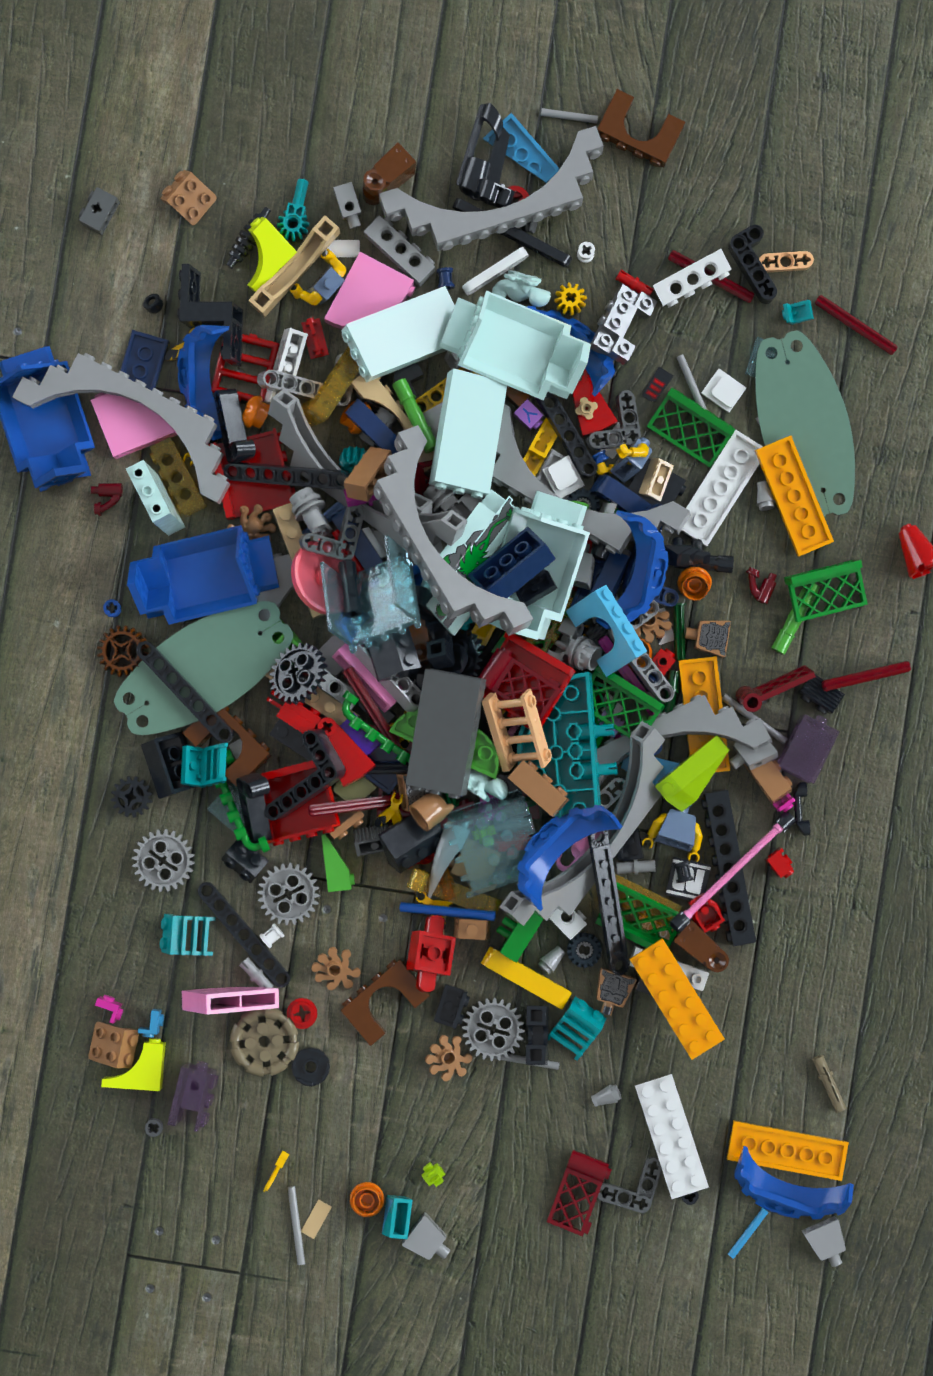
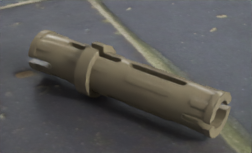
[812,1054,847,1113]

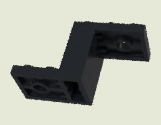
[177,264,243,367]

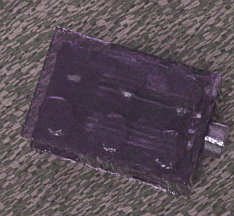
[777,714,840,784]
[167,1061,219,1132]

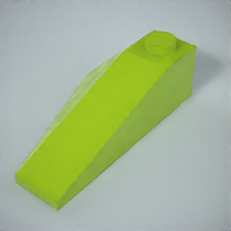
[655,735,729,812]

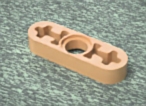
[759,251,814,273]

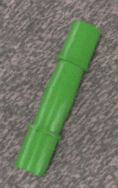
[392,378,436,453]
[771,583,820,655]

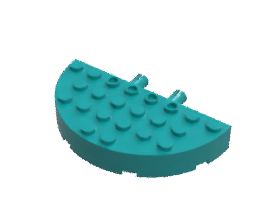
[517,672,618,818]

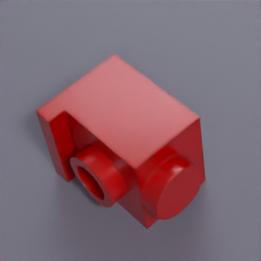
[652,648,676,675]
[764,847,794,878]

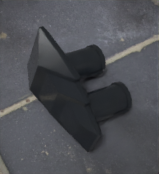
[665,537,711,567]

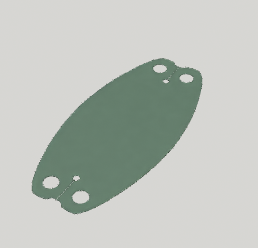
[755,330,855,518]
[114,601,293,735]

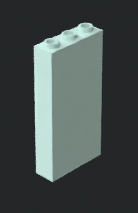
[341,286,455,383]
[429,368,507,499]
[126,460,185,536]

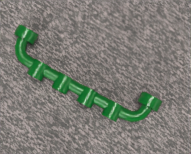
[342,690,410,765]
[215,749,270,853]

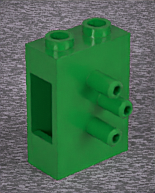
[496,913,543,963]

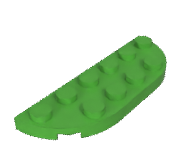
[389,710,499,779]

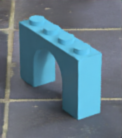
[566,585,647,677]

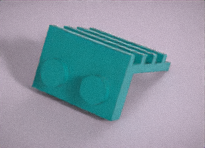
[181,743,228,788]
[160,914,216,956]
[548,996,607,1060]

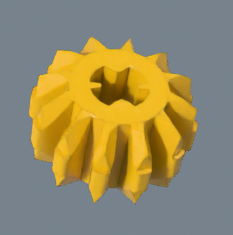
[554,283,587,316]

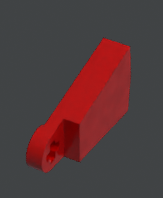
[572,369,618,438]
[317,717,376,787]

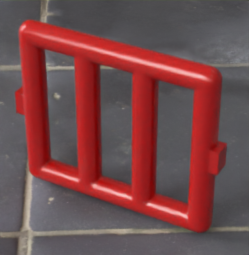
[211,333,280,402]

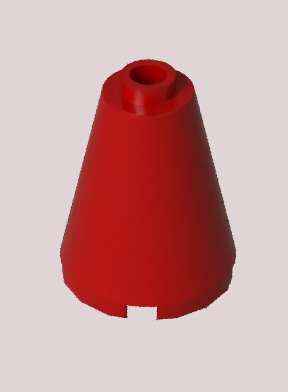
[899,524,933,579]

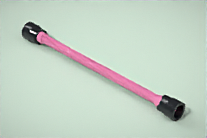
[669,811,796,933]

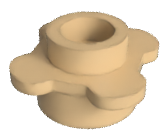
[575,397,598,420]

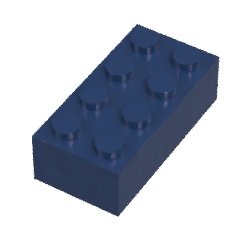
[467,527,556,598]

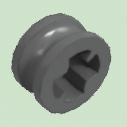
[145,1118,163,1137]

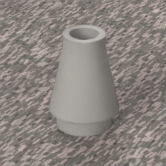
[757,481,775,511]
[537,946,565,975]
[591,1084,621,1107]

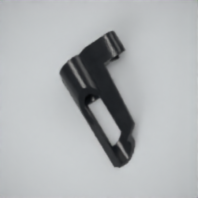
[456,103,516,208]

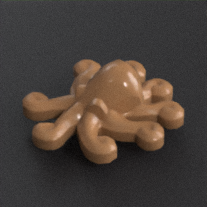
[227,504,276,541]
[634,605,672,643]
[311,947,361,990]
[425,1035,472,1081]

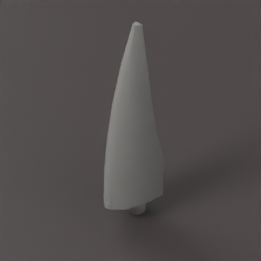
[428,817,471,898]

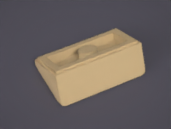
[639,458,674,501]

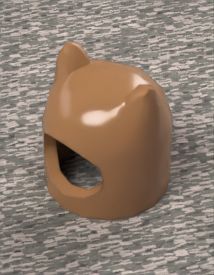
[409,793,454,831]

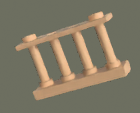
[482,689,552,772]

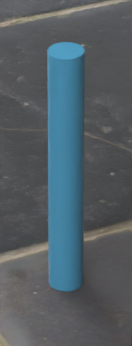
[728,1208,769,1259]

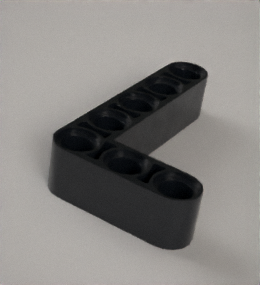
[265,729,346,821]

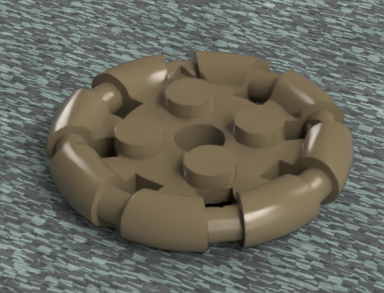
[230,1008,299,1077]

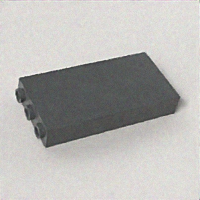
[405,669,487,799]

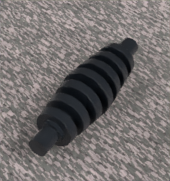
[226,207,271,269]

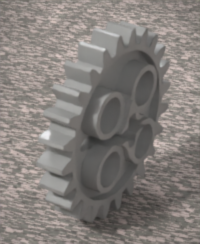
[132,829,195,892]
[257,862,320,925]
[462,998,525,1061]

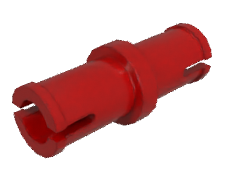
[615,269,654,296]

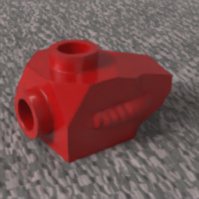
[688,893,725,933]

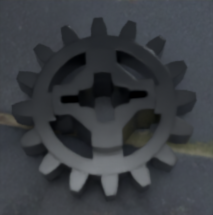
[111,776,153,818]

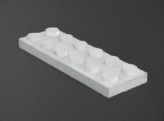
[681,430,763,547]
[635,1074,709,1199]

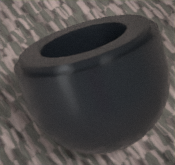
[143,294,163,314]

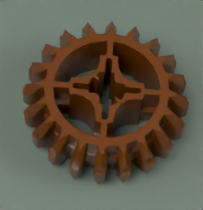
[97,625,149,677]

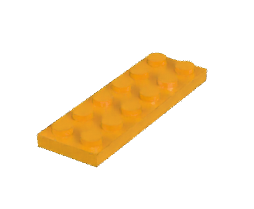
[755,435,834,556]
[678,656,730,772]
[629,938,725,1060]
[727,1120,849,1181]

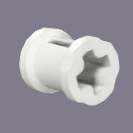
[577,242,595,263]
[259,923,285,948]

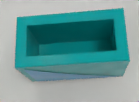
[382,1195,412,1239]

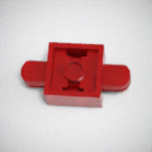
[266,690,331,735]
[406,915,456,992]

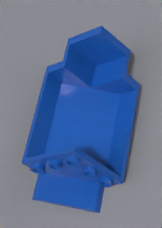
[0,346,95,492]
[127,525,280,625]

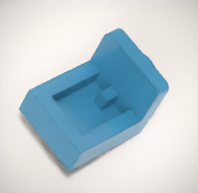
[138,1009,164,1037]

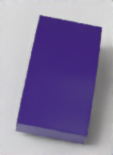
[340,713,381,756]

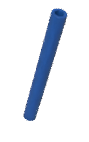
[400,902,496,921]

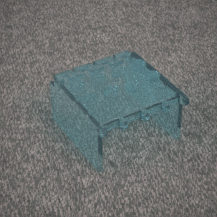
[320,535,421,654]
[443,789,536,898]

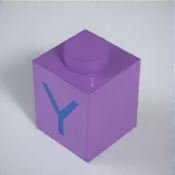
[513,400,544,431]

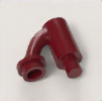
[91,483,123,516]
[746,567,777,605]

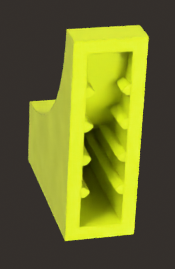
[247,217,297,292]
[101,1038,166,1091]

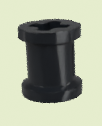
[673,861,694,883]
[681,1191,699,1205]

